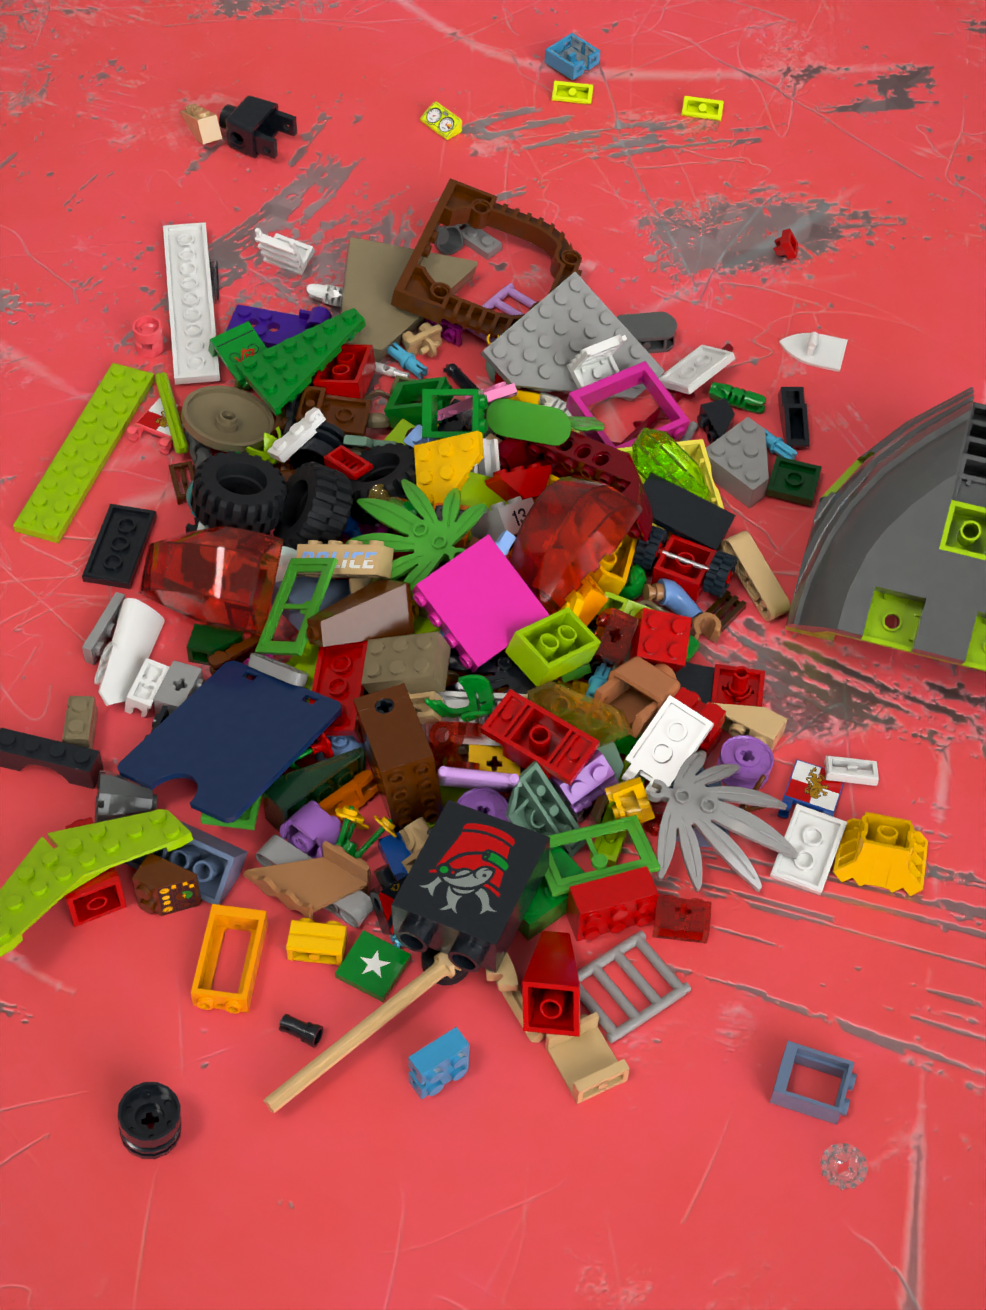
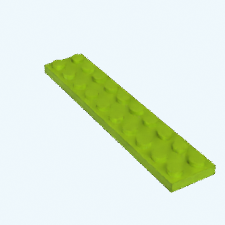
[13,363,155,543]

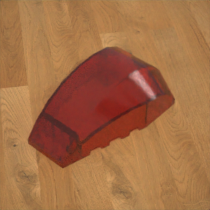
[510,475,643,615]
[138,526,284,637]

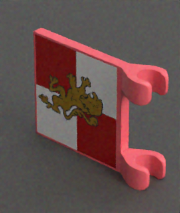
[127,397,186,455]

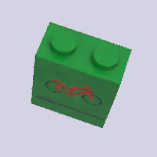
[208,321,266,390]

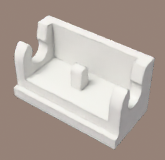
[124,658,170,717]

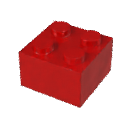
[629,608,692,672]

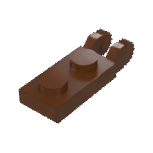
[208,630,273,675]

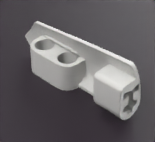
[94,598,165,706]

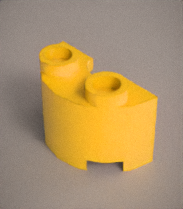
[604,777,655,823]

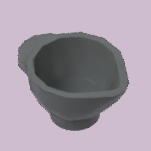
[434,225,464,255]

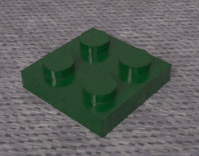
[766,456,822,506]

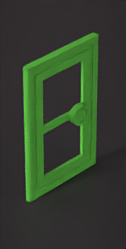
[255,558,338,656]
[544,815,661,897]

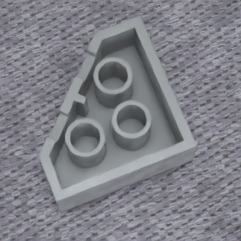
[706,417,769,509]

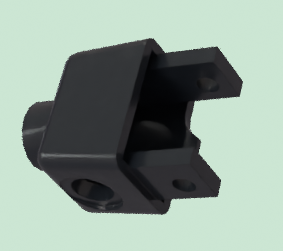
[219,96,297,159]

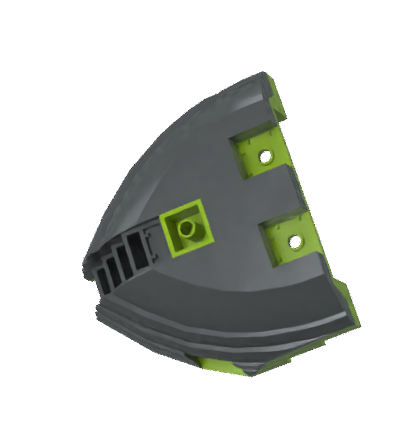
[785,387,986,672]

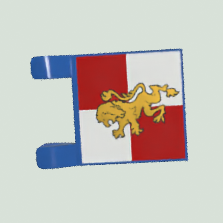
[778,759,844,819]

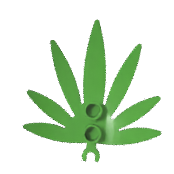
[346,479,487,597]

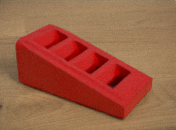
[324,445,373,480]

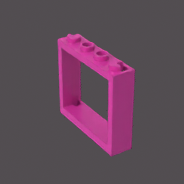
[566,361,690,448]

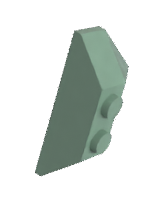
[505,761,587,858]

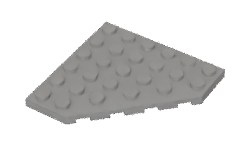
[481,272,665,401]

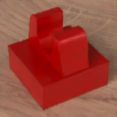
[773,228,798,260]

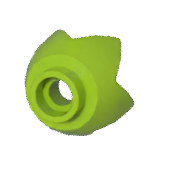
[246,426,283,466]

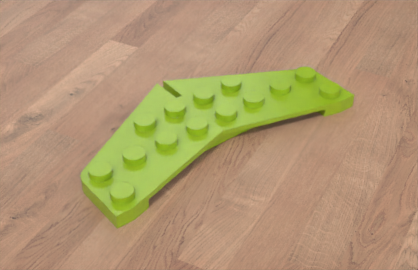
[0,809,193,957]

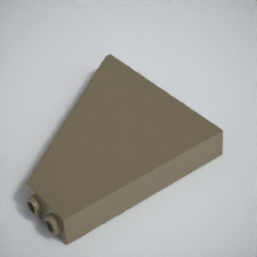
[339,237,478,362]

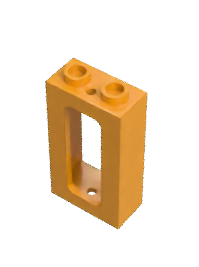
[191,904,268,1014]

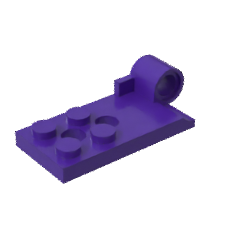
[226,304,332,348]

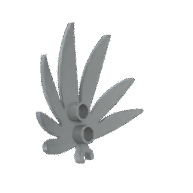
[648,751,798,892]

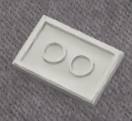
[658,345,735,395]
[770,804,847,896]

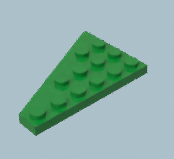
[235,308,366,416]

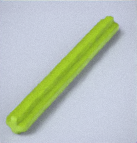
[155,372,188,455]

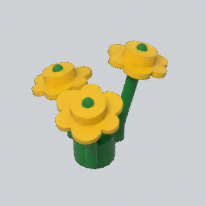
[335,805,397,858]

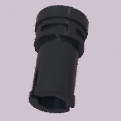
[279,1014,324,1048]

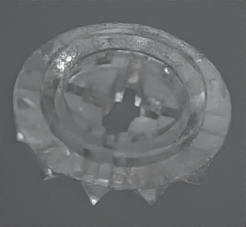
[820,1143,868,1190]

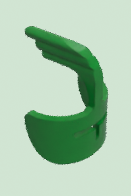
[424,675,495,722]

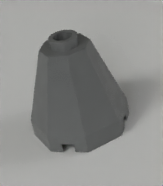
[94,770,157,823]

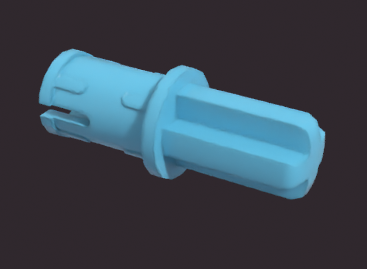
[764,428,797,460]
[585,663,611,704]

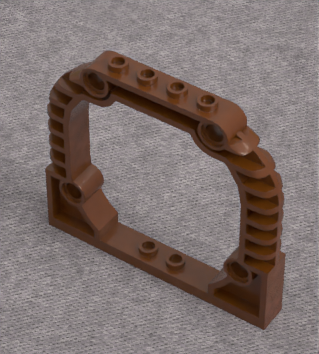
[391,178,582,339]

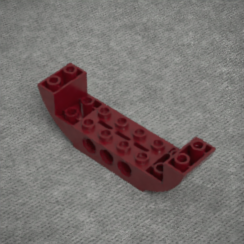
[498,431,653,542]

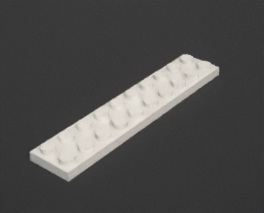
[163,222,220,385]

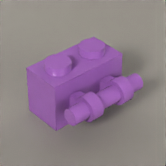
[550,749,619,814]

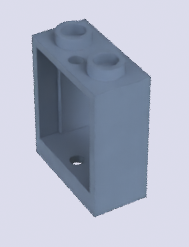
[770,1041,857,1125]

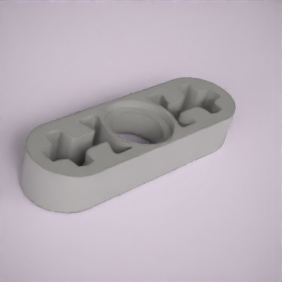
[248,653,309,687]

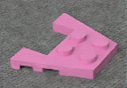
[438,381,517,421]

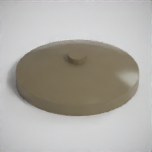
[181,386,274,453]

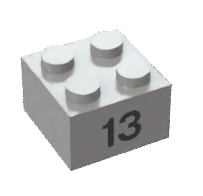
[471,496,542,542]

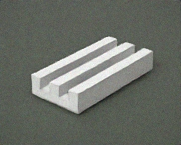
[824,756,879,786]

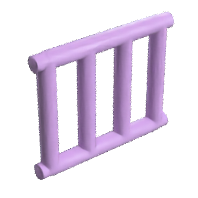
[462,283,536,343]
[437,766,519,793]

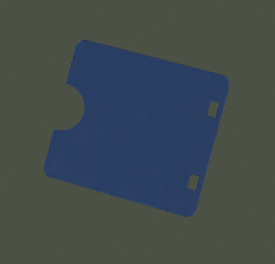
[117,661,343,823]

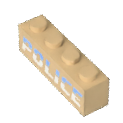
[296,540,394,579]

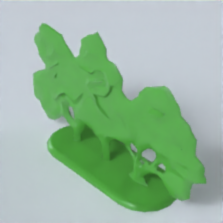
[484,399,605,445]

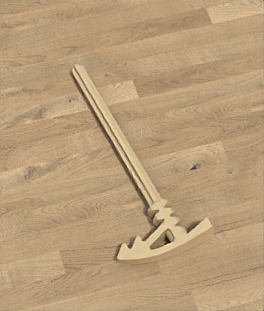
[263,952,519,1113]

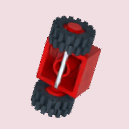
[633,526,738,603]

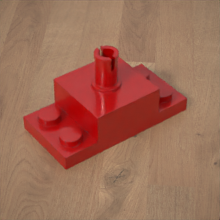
[481,689,600,786]

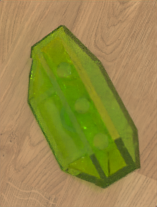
[632,428,710,499]

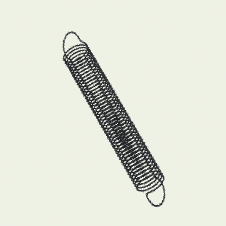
[210,259,219,304]

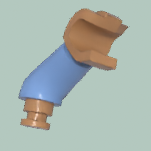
[643,578,721,643]

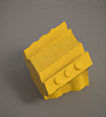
[833,812,928,896]

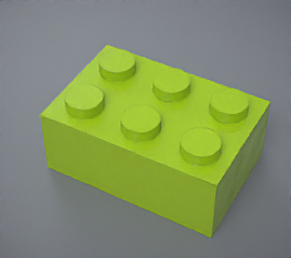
[505,607,601,688]

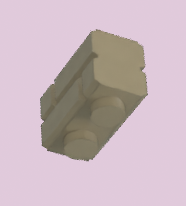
[62,696,98,749]

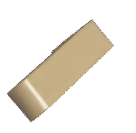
[717,531,791,621]

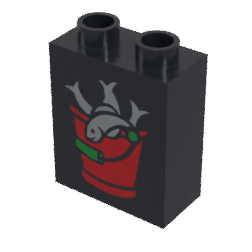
[391,800,550,973]

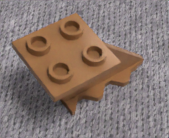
[244,841,371,919]

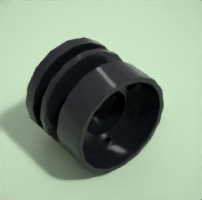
[290,421,350,469]
[118,1082,182,1159]

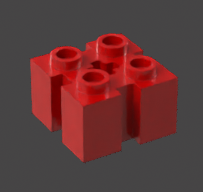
[674,687,726,759]

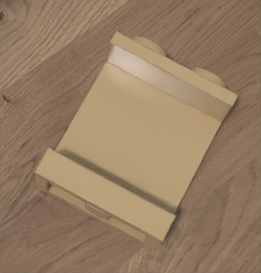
[545,1012,630,1104]

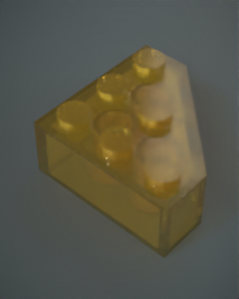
[527,681,633,748]

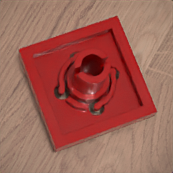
[711,664,765,707]

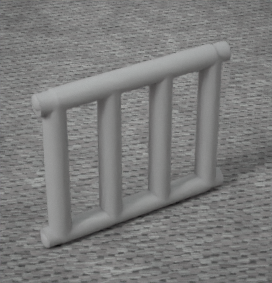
[578,930,692,1044]

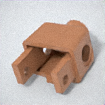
[590,656,680,738]

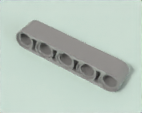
[255,835,374,928]

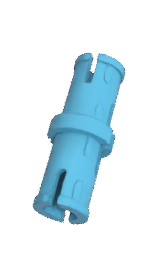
[387,342,429,379]

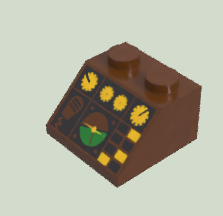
[132,853,202,916]

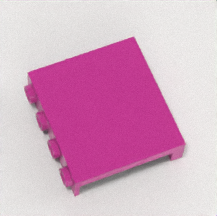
[412,534,550,673]

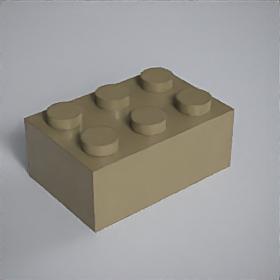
[361,631,451,694]

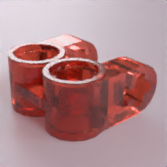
[429,721,483,773]

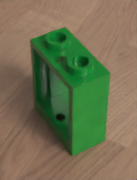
[384,377,454,428]
[422,389,488,438]

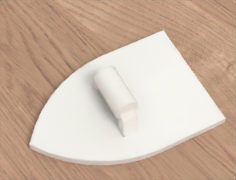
[779,332,848,372]

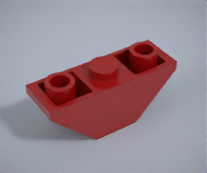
[485,463,552,503]

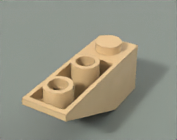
[180,104,222,144]
[714,703,787,751]

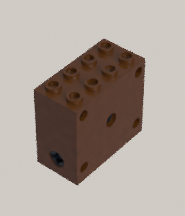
[353,683,443,833]

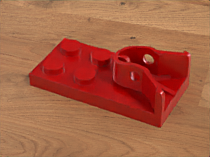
[309,640,368,744]

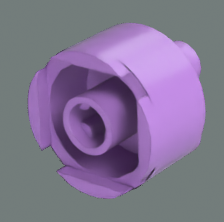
[280,801,342,859]

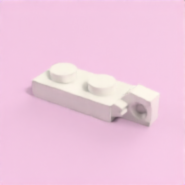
[267,407,326,462]

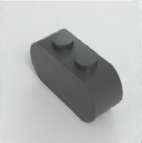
[617,311,677,354]

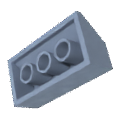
[125,810,248,905]

